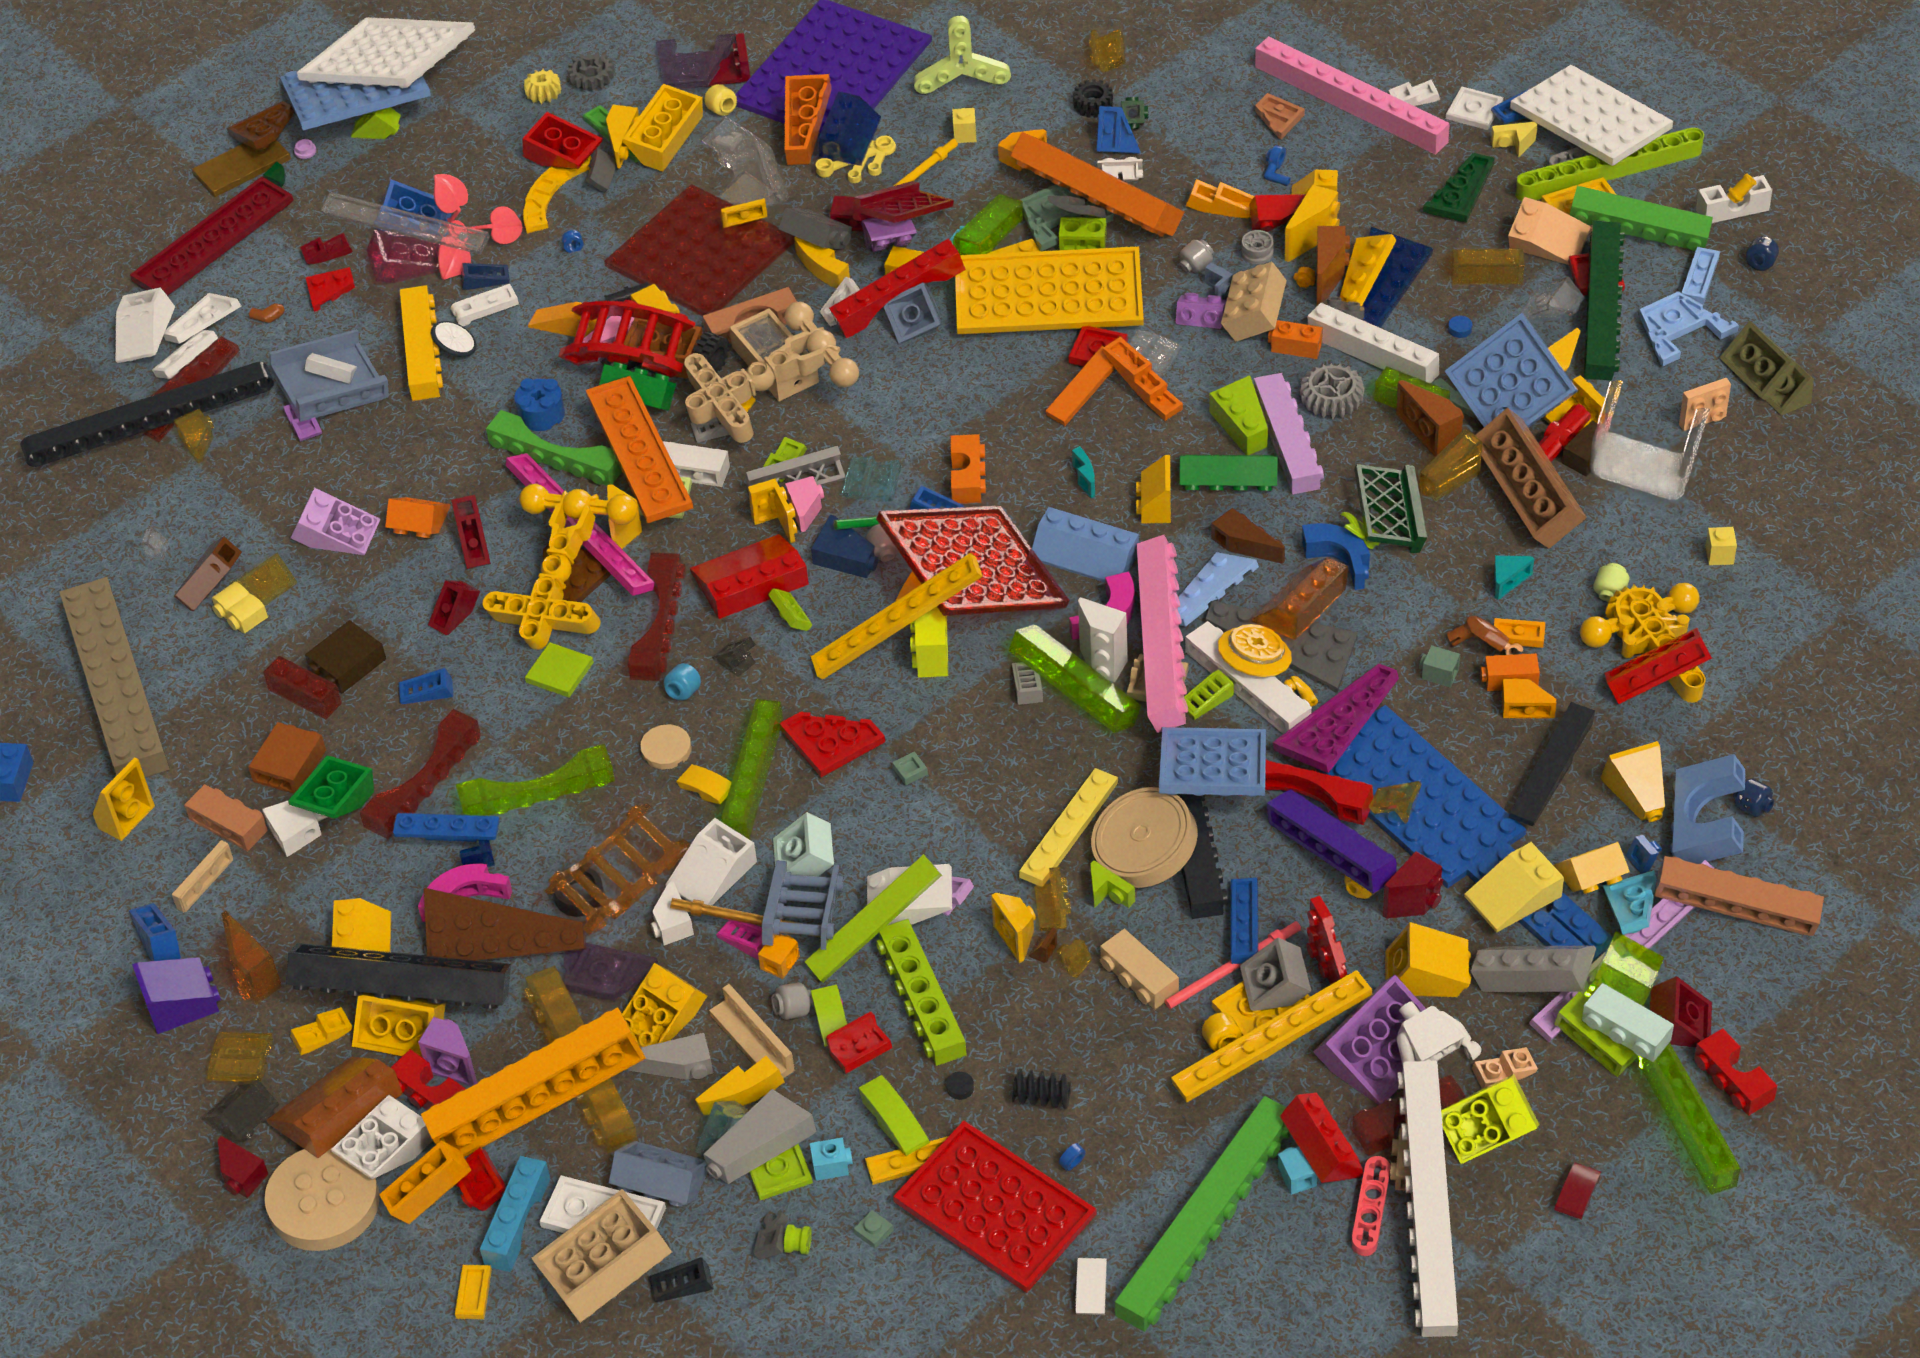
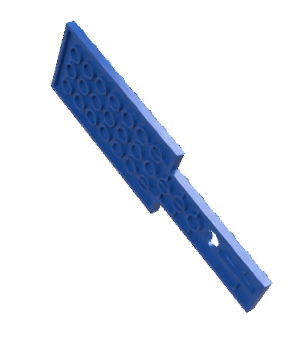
[1316,705,1617,963]

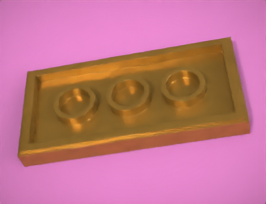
[192,140,291,197]

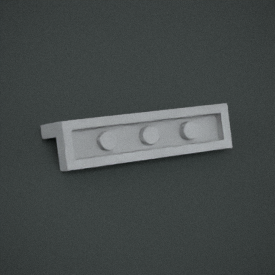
[745,446,846,494]

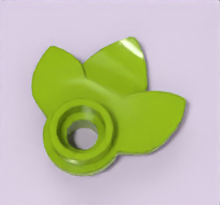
[1340,512,1380,549]

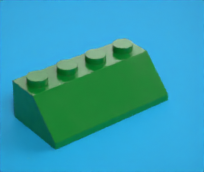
[1180,455,1278,490]

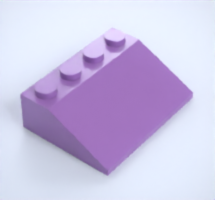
[1313,975,1426,1106]

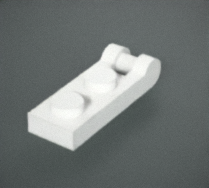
[451,284,519,326]

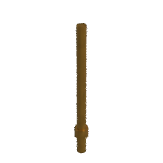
[670,898,821,938]

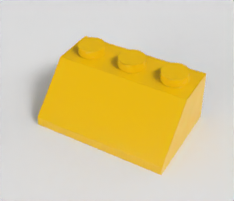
[332,898,391,952]
[352,992,446,1058]

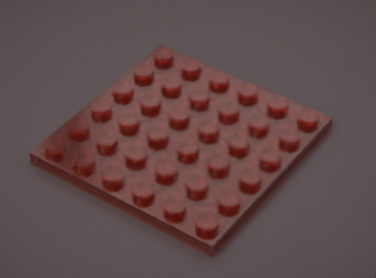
[604,184,795,317]
[876,506,1070,616]

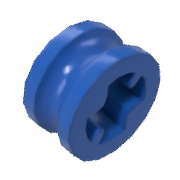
[562,230,584,253]

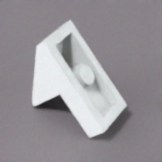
[819,277,860,326]

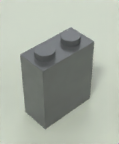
[779,208,852,249]

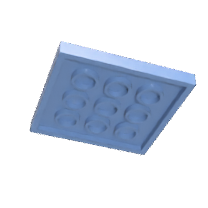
[1445,313,1578,428]
[1159,727,1266,797]

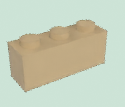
[1100,928,1179,1010]

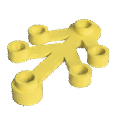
[815,136,896,183]

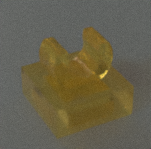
[1056,938,1092,978]

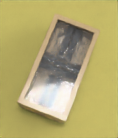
[729,308,819,401]

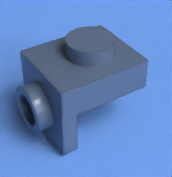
[1205,263,1233,299]

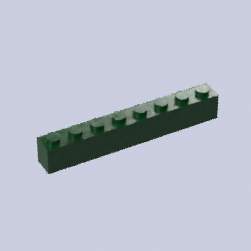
[1584,220,1624,381]

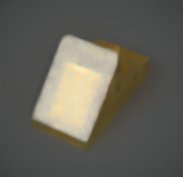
[1369,781,1422,824]

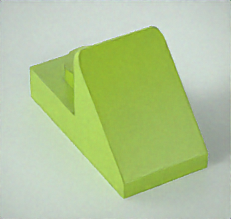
[1090,860,1135,908]

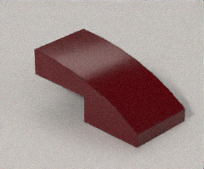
[300,232,353,264]
[1554,1162,1601,1220]

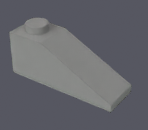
[628,1033,713,1080]

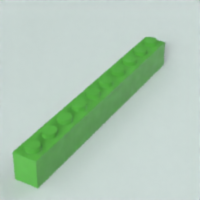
[1115,1096,1291,1332]

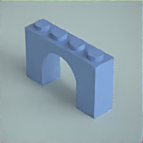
[1670,754,1745,864]

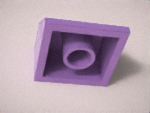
[418,1017,477,1086]

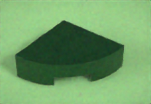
[263,162,286,187]

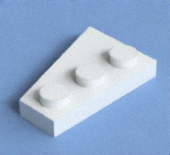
[163,293,241,344]

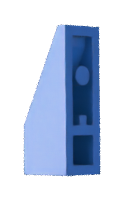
[129,903,181,961]

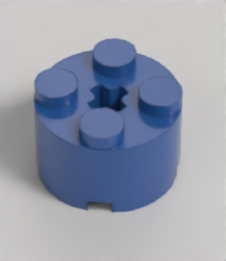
[514,378,565,431]

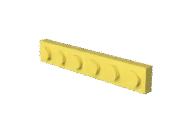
[1019,768,1118,887]

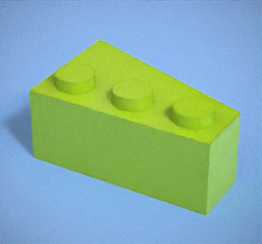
[1209,375,1268,455]

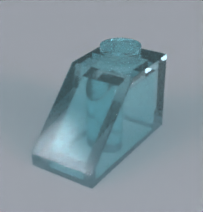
[695,1101,749,1158]

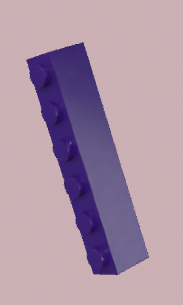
[1267,789,1397,894]

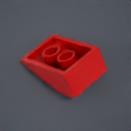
[522,112,603,169]

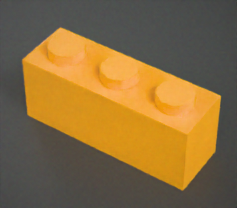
[379,1140,471,1224]

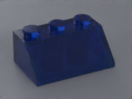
[819,91,881,166]

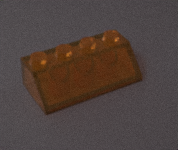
[1252,557,1348,640]

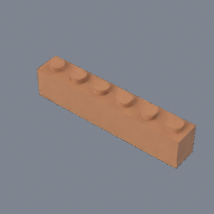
[1654,856,1824,936]

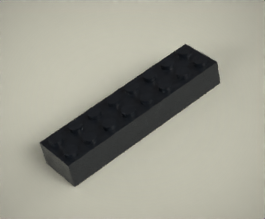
[286,943,511,1009]

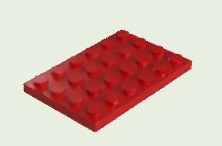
[893,1120,1097,1293]

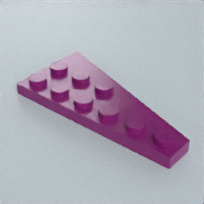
[1272,664,1399,773]

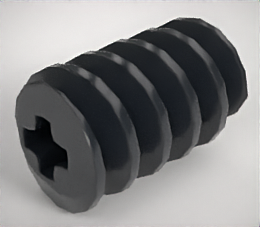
[1012,1068,1071,1109]

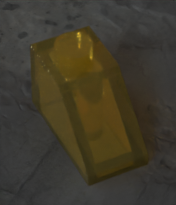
[174,409,214,463]

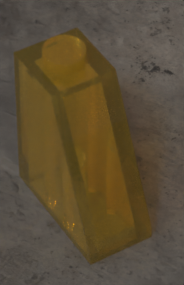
[1419,429,1482,501]

